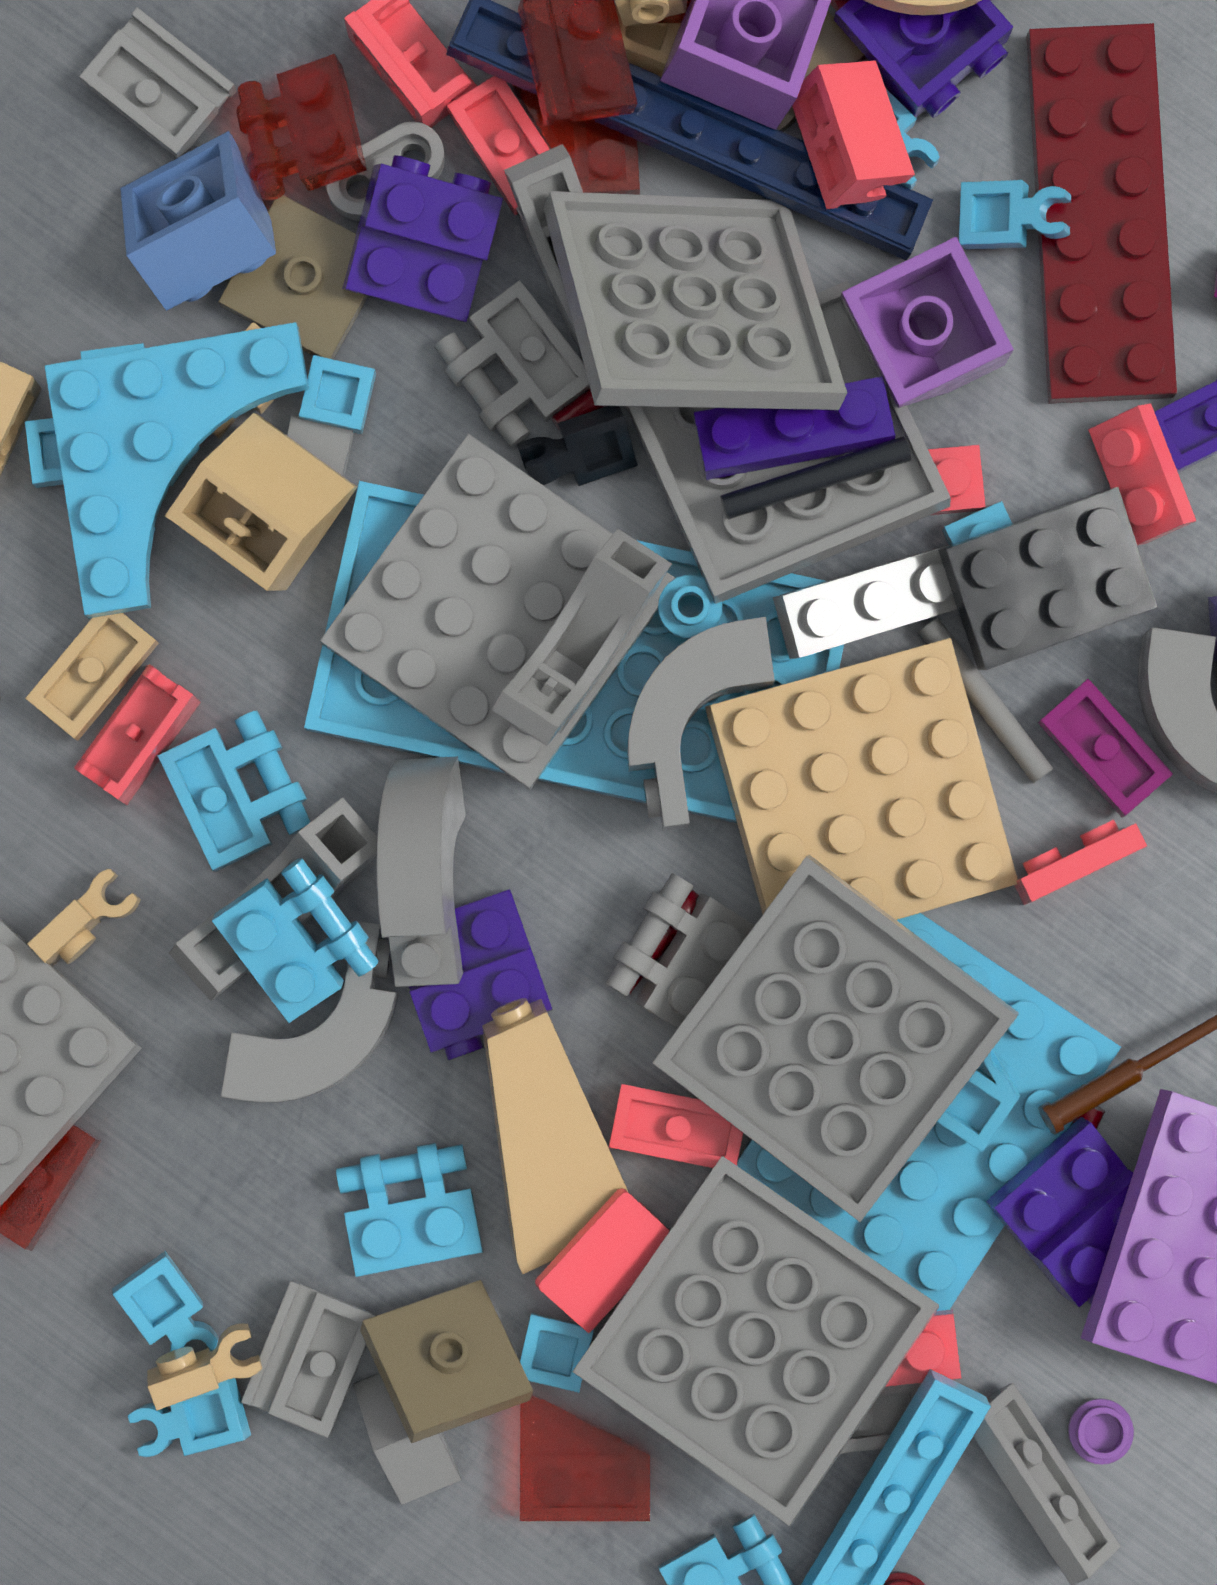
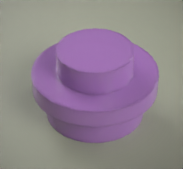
[1068,1398,1134,1464]

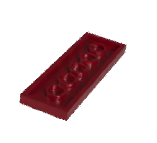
[1026,23,1177,404]

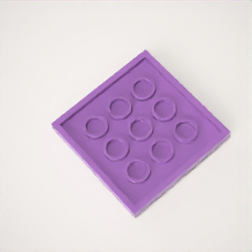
[1081,1089,1217,1384]

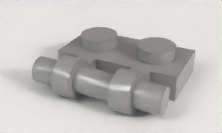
[435,280,590,447]
[605,873,755,1029]

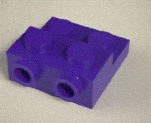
[834,0,1013,118]
[342,155,503,322]
[409,889,553,1060]
[986,1117,1134,1308]

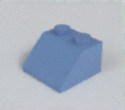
[120,131,276,311]

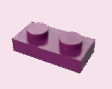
[1038,679,1173,818]

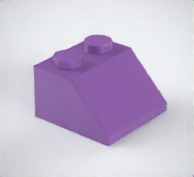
[660,0,831,130]
[841,237,1014,408]

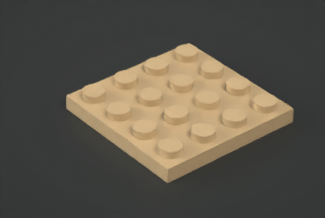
[705,638,1018,920]

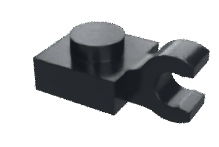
[517,406,638,486]

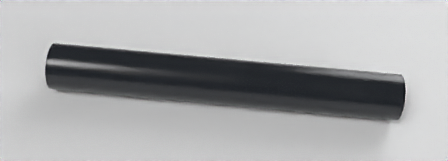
[720,436,911,520]

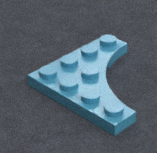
[45,322,309,619]

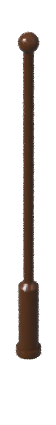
[1038,1015,1217,1134]

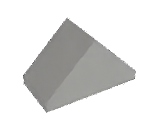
[353,1373,462,1505]

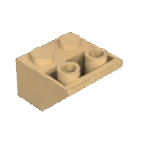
[165,413,357,591]

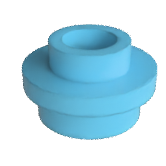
[658,575,722,640]

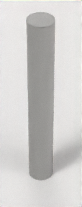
[918,617,1053,784]

